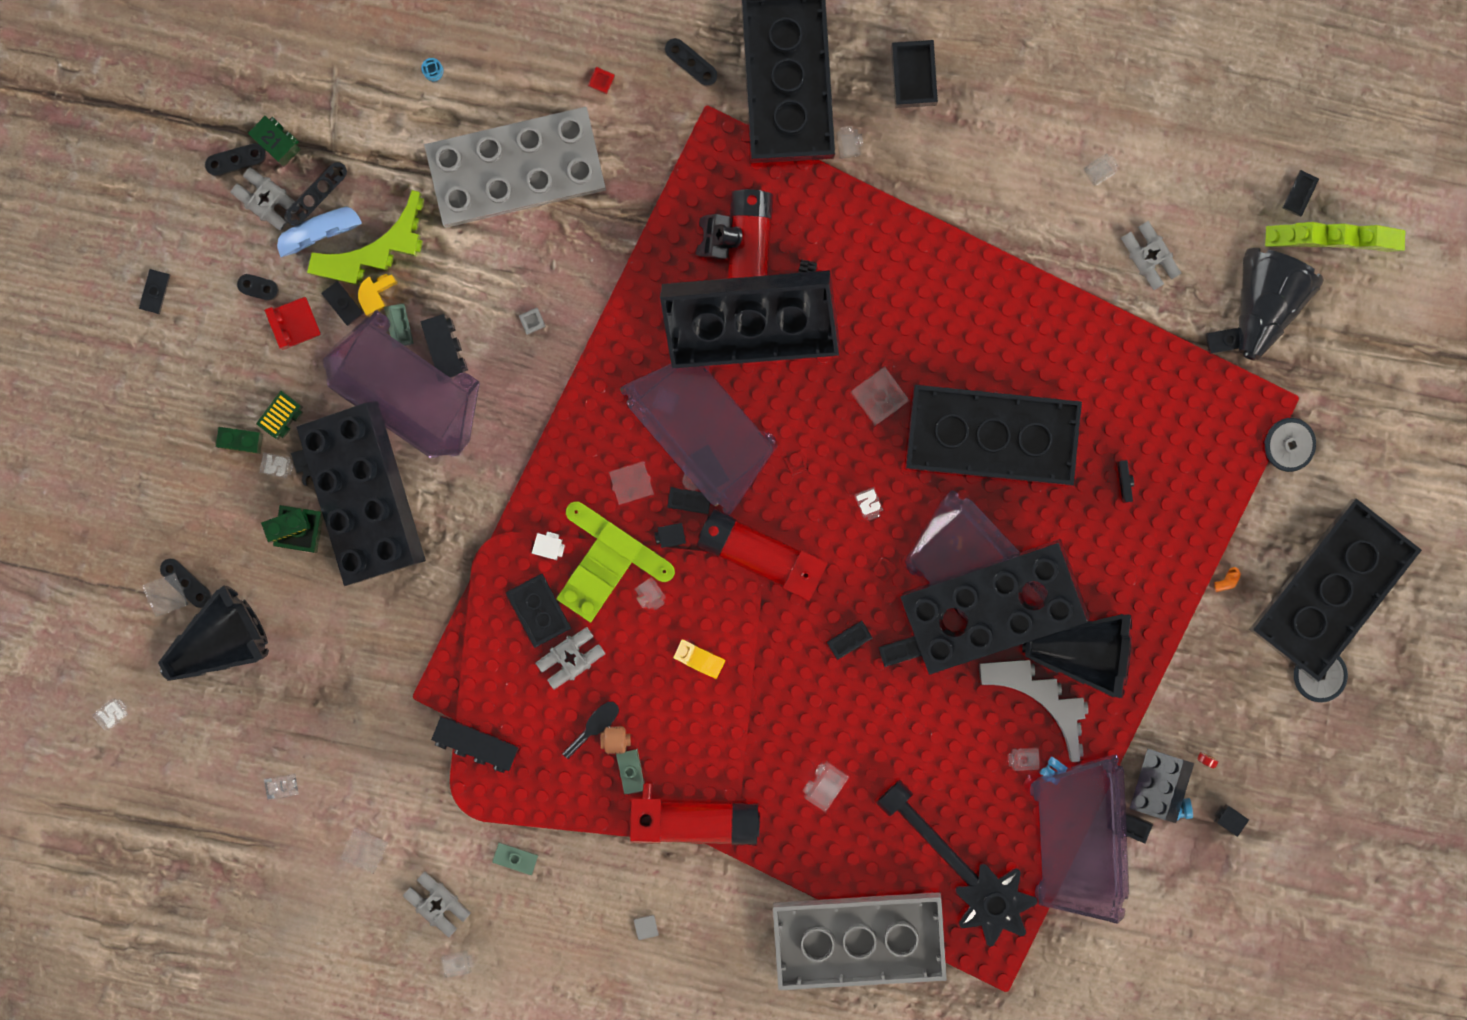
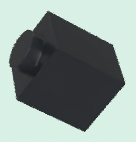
[654,523,686,548]
[1214,804,1249,837]

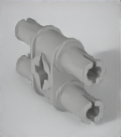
[230,167,300,231]
[1121,221,1181,290]
[535,627,606,690]
[403,871,471,938]

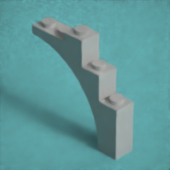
[979,660,1088,762]

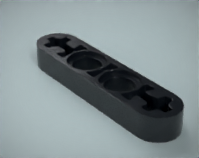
[284,162,347,226]

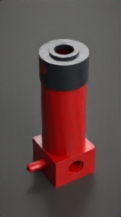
[727,189,773,279]
[696,508,828,601]
[630,783,760,846]

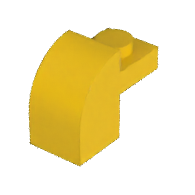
[358,273,398,317]
[673,639,725,679]

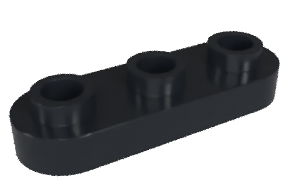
[665,38,717,87]
[205,143,267,176]
[160,559,212,608]

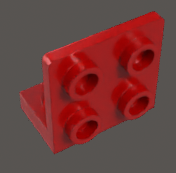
[264,297,321,350]

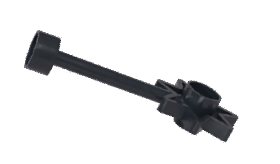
[876,780,1038,946]

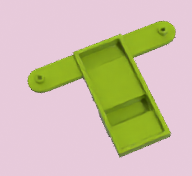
[556,502,675,623]

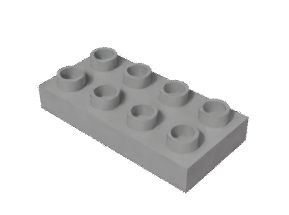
[424,107,606,228]
[773,892,947,990]

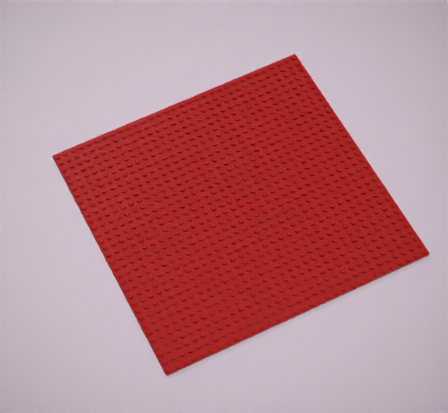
[413,105,1299,992]

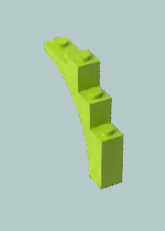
[307,190,424,286]
[1265,222,1405,252]

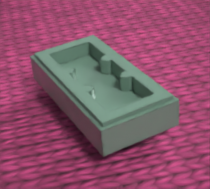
[384,304,414,348]
[616,749,644,794]
[492,842,539,876]

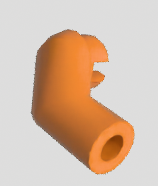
[1214,567,1241,592]

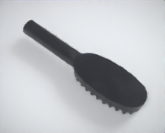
[562,701,619,759]

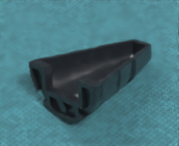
[1239,248,1324,361]
[158,585,269,681]
[1022,614,1132,698]

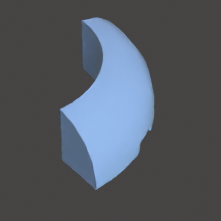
[277,207,362,257]

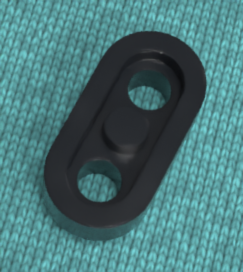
[237,274,279,301]

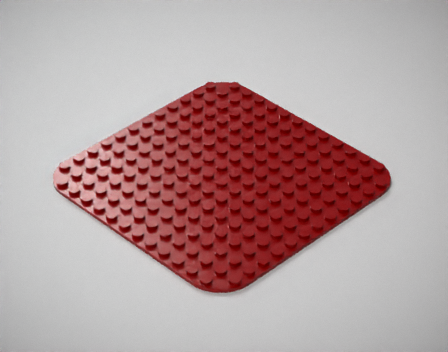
[450,532,761,844]

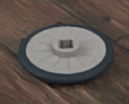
[1265,418,1316,472]
[1294,656,1348,703]

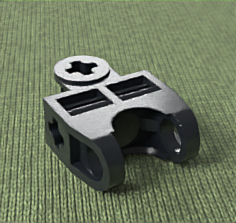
[696,214,742,259]

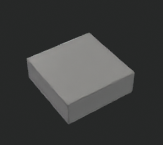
[518,307,546,335]
[634,915,659,940]

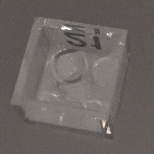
[850,367,910,426]
[803,761,849,812]

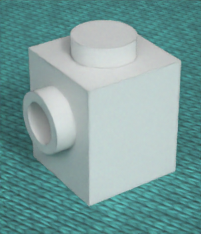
[532,532,565,560]

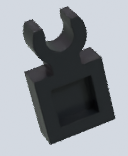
[291,450,311,486]

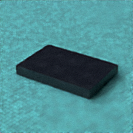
[505,573,572,648]

